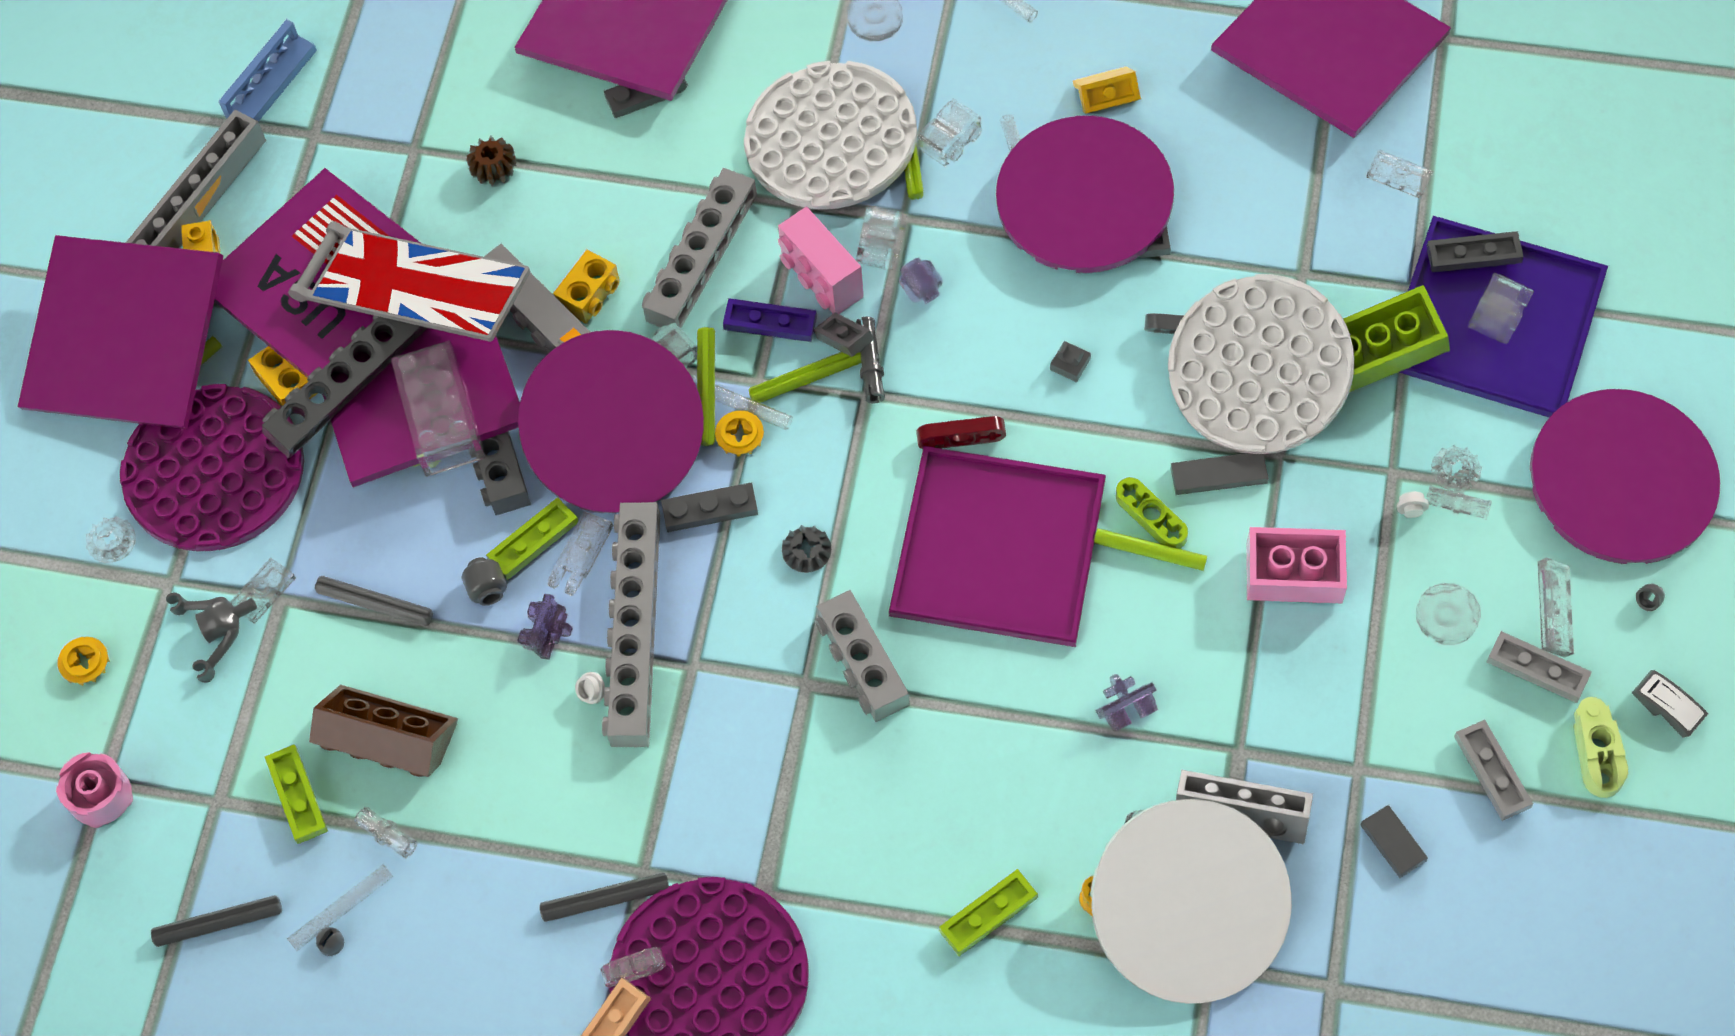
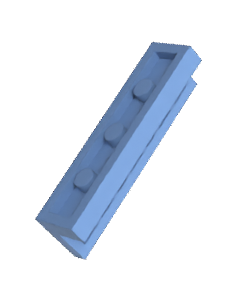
[218,19,317,122]

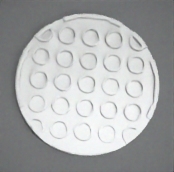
[744,61,917,209]
[1168,274,1354,454]
[1091,799,1292,1004]

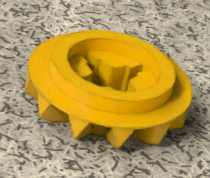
[715,410,764,457]
[58,637,110,686]

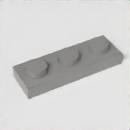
[1487,631,1591,703]
[1454,720,1533,821]

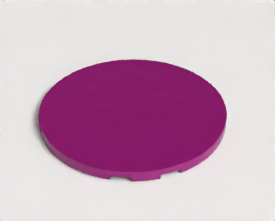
[996,116,1174,273]
[518,330,704,513]
[120,384,304,551]
[1530,389,1720,564]
[608,877,809,1036]

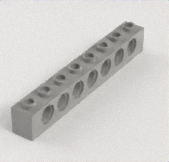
[602,502,660,747]

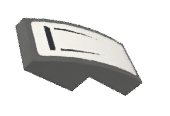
[1632,670,1709,737]

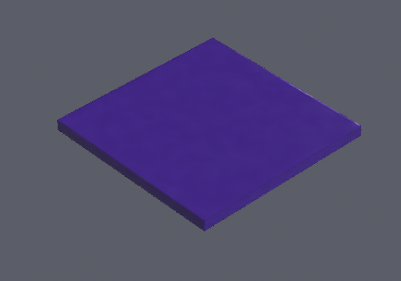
[1398,216,1608,418]

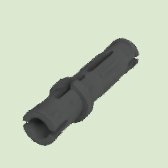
[856,316,885,404]

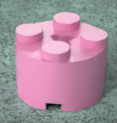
[56,752,133,828]

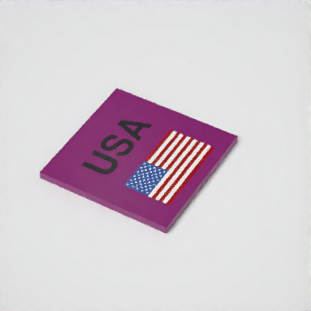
[214,168,421,380]

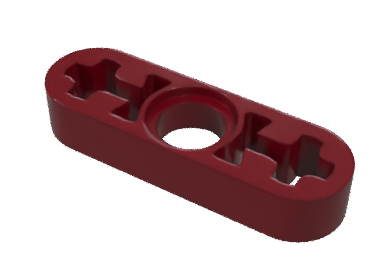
[916,416,1006,449]

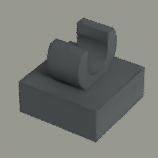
[1050,341,1091,382]

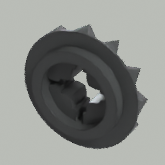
[782,525,832,573]

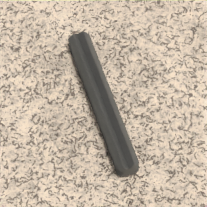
[315,576,433,626]
[540,873,669,922]
[151,895,282,947]

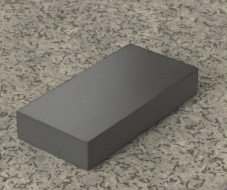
[1360,805,1428,878]

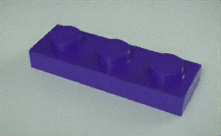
[723,298,817,342]

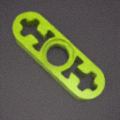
[1116,477,1188,549]

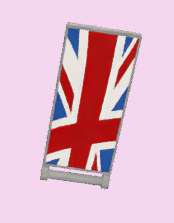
[288,221,531,342]

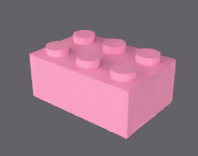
[778,206,864,314]
[1246,527,1347,604]

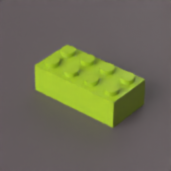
[1343,285,1450,392]

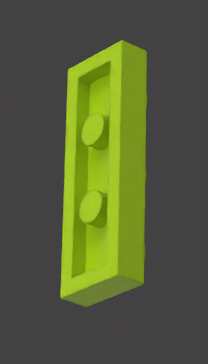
[486,497,579,581]
[264,744,328,844]
[939,869,1038,956]

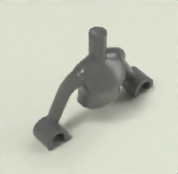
[166,592,257,683]

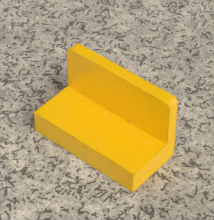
[1073,66,1141,114]

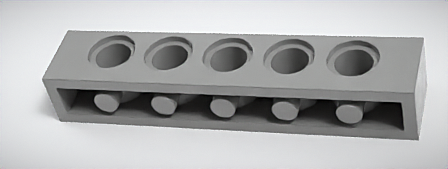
[642,167,757,334]

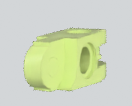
[1573,697,1628,798]

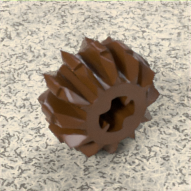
[466,135,517,186]

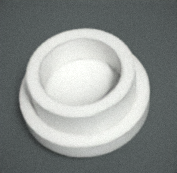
[1397,491,1429,518]
[575,672,605,704]

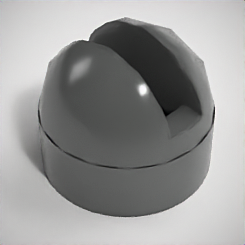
[1636,583,1665,611]
[316,927,344,956]

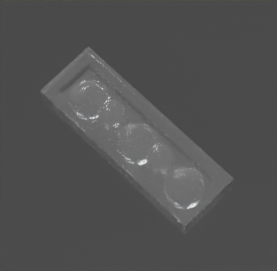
[1537,558,1574,658]

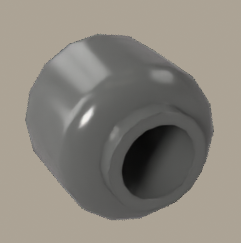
[461,557,507,606]

